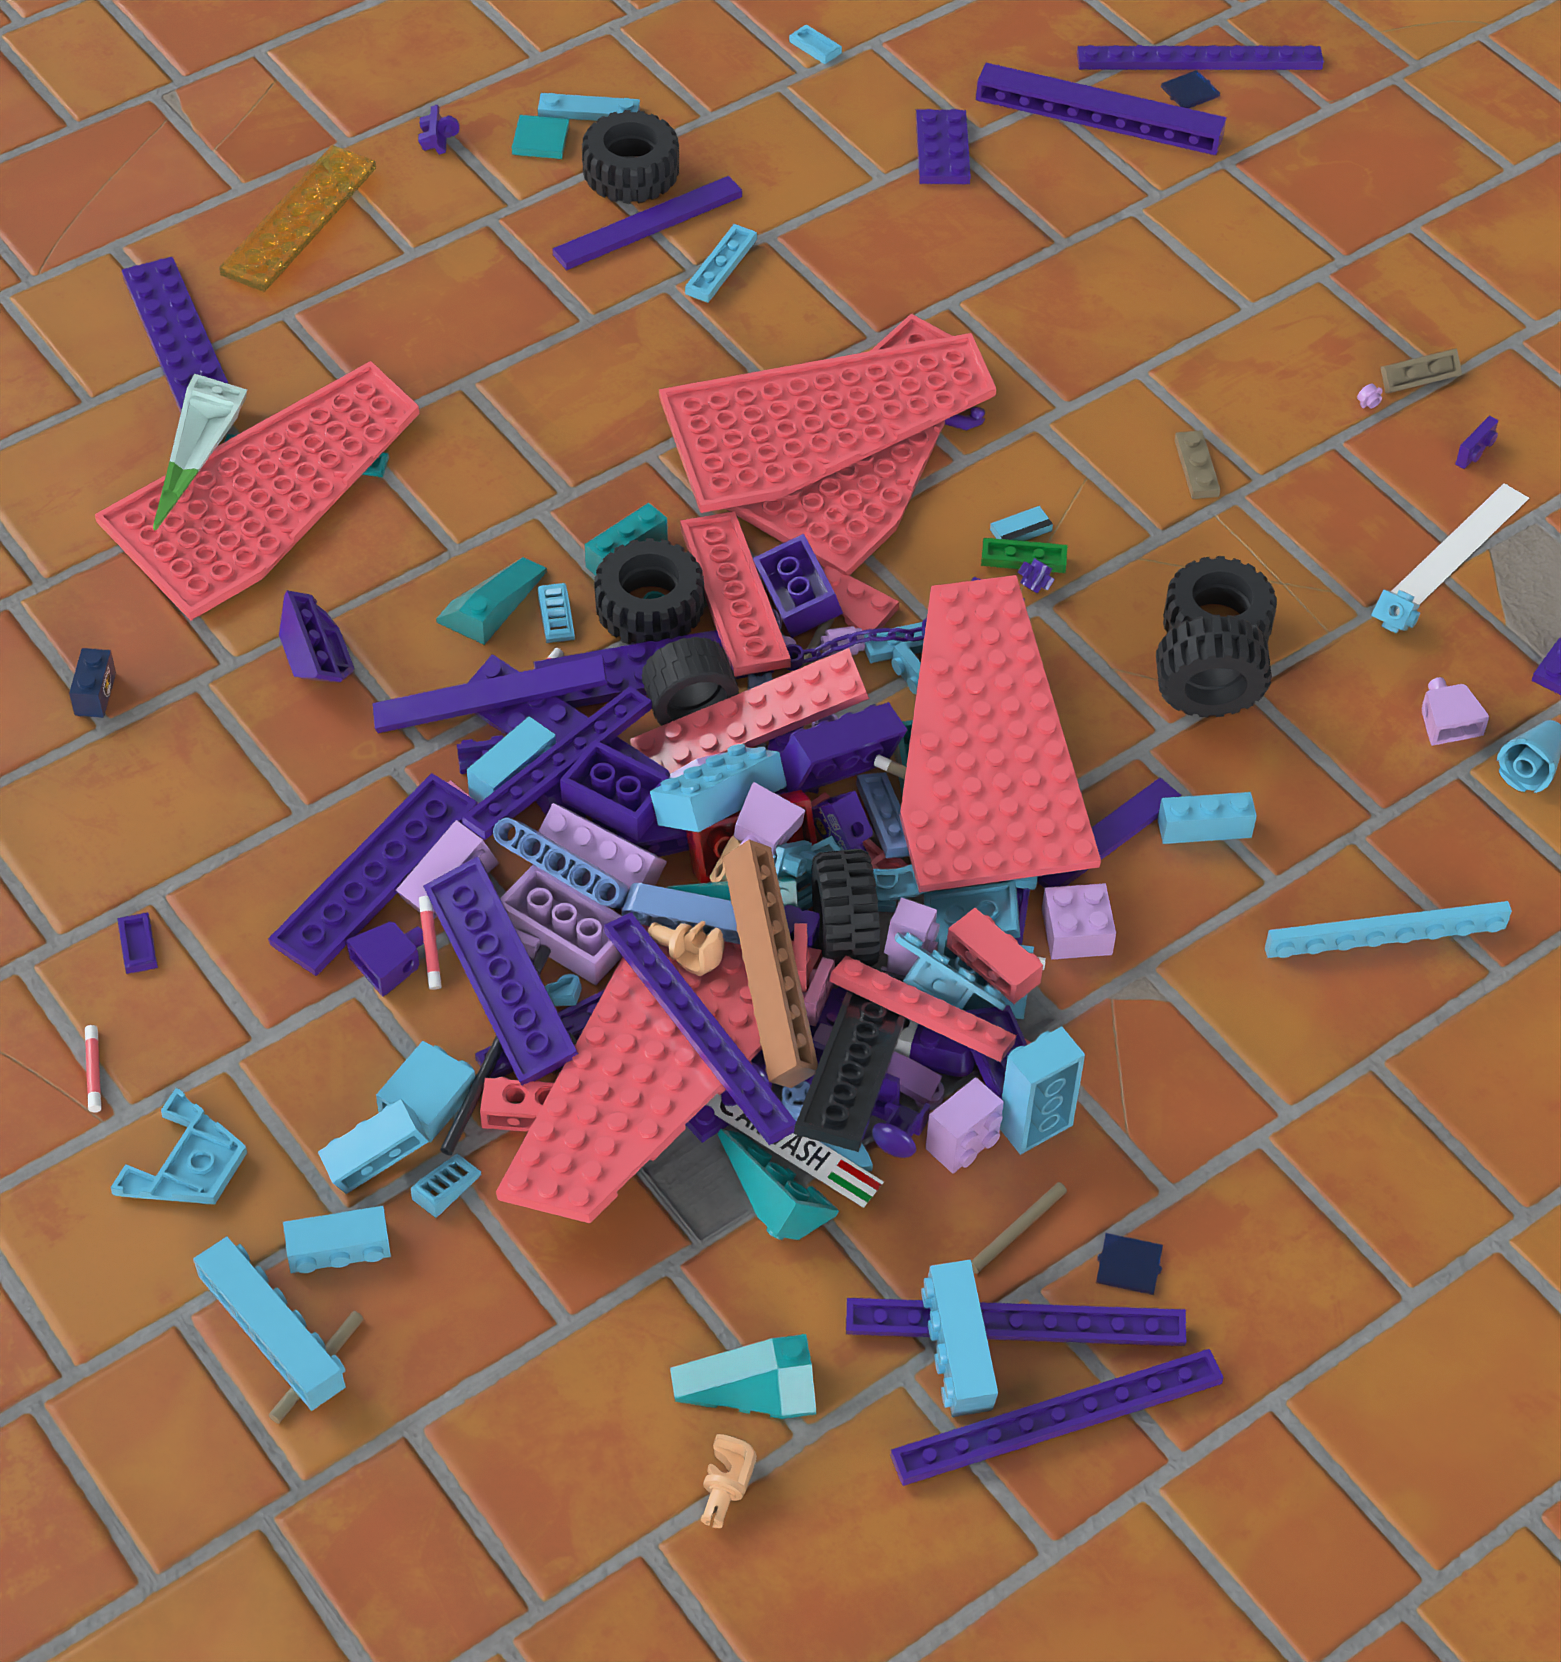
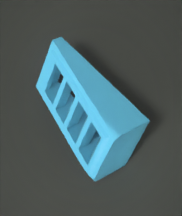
[538,583,575,643]
[411,1154,481,1218]

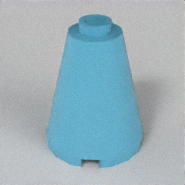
[1497,720,1561,793]

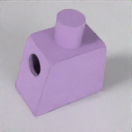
[1422,677,1489,746]
[734,782,805,856]

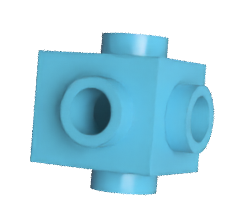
[1371,590,1420,633]

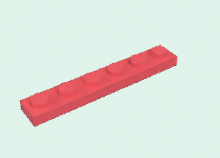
[829,956,1017,1062]

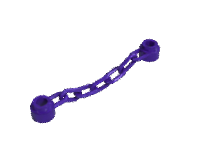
[786,618,927,671]

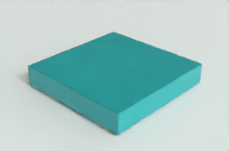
[512,115,570,159]

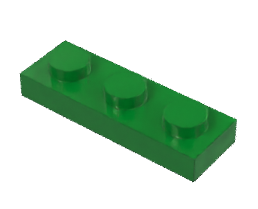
[981,538,1068,573]

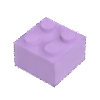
[1042,883,1116,960]
[926,1077,1004,1173]

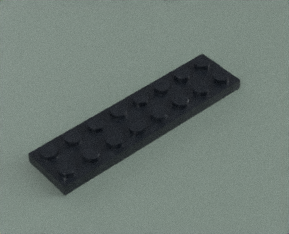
[794,967,906,1152]

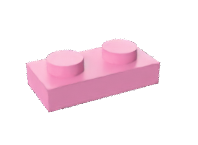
[802,957,835,1026]

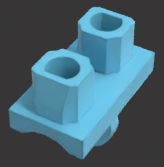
[773,840,817,878]

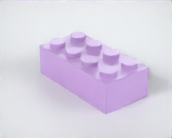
[532,803,667,909]
[500,864,623,986]

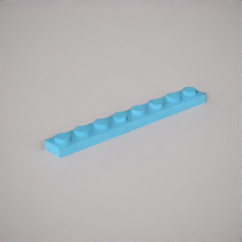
[1265,901,1512,958]

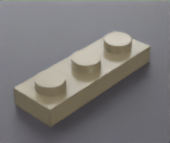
[1380,348,1462,393]
[1174,430,1220,499]

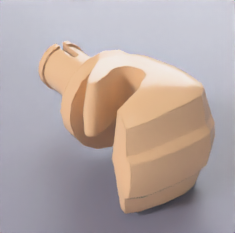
[647,921,725,976]
[701,1434,757,1528]

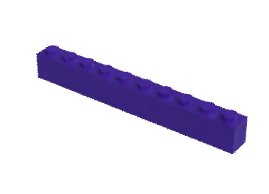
[976,63,1227,155]

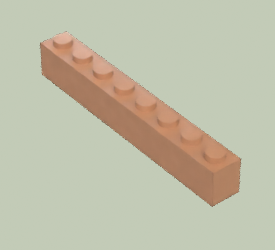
[723,839,818,1088]

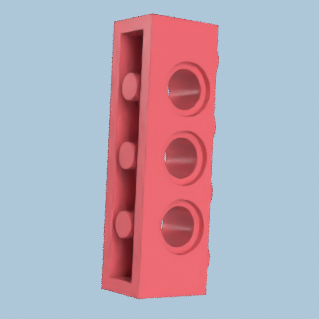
[480,1077,554,1132]

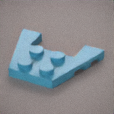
[110,1088,247,1205]

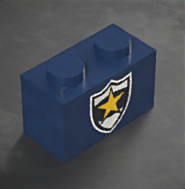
[69,648,116,718]

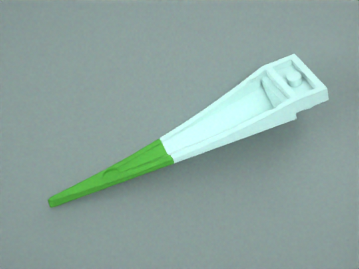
[153,374,247,531]

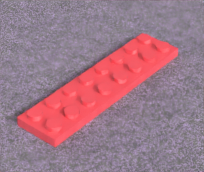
[680,511,791,677]
[630,648,869,774]

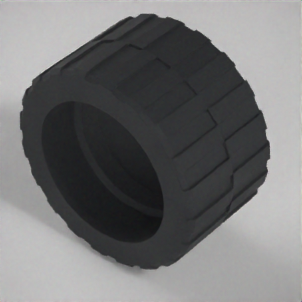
[641,637,739,726]

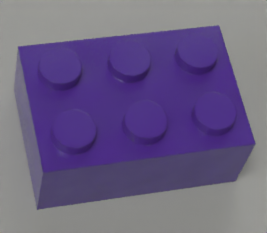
[752,534,843,638]
[560,739,670,841]

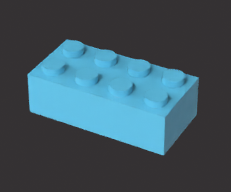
[650,744,787,832]
[1000,1026,1085,1155]
[921,1259,998,1417]

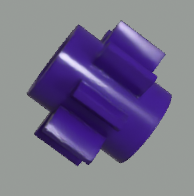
[1018,558,1055,593]

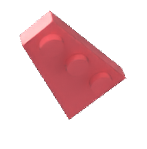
[823,565,899,631]

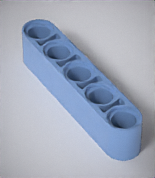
[493,818,629,909]
[622,883,740,944]

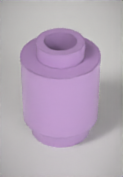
[821,626,865,656]

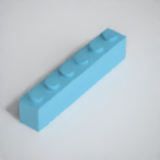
[193,1236,346,1411]

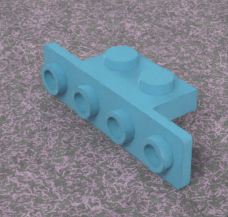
[894,932,1006,1011]

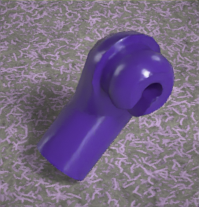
[945,407,985,430]

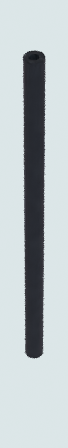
[440,945,551,1155]

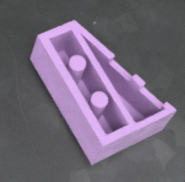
[396,820,499,919]
[881,898,940,976]

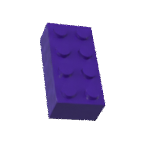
[780,702,907,793]

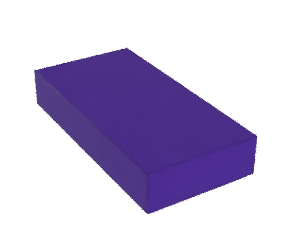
[117,912,158,974]

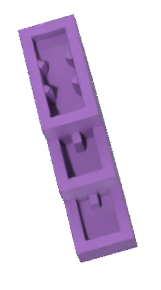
[812,1023,942,1105]

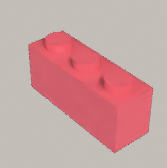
[946,908,1043,1004]

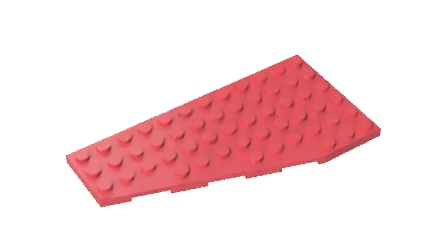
[725,314,952,576]
[659,333,996,513]
[95,361,420,621]
[900,575,1101,893]
[496,925,822,1223]

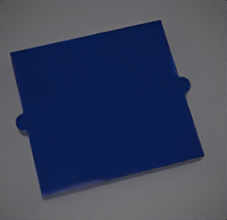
[1161,70,1220,109]
[1096,1233,1163,1295]

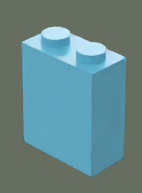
[376,1041,476,1143]

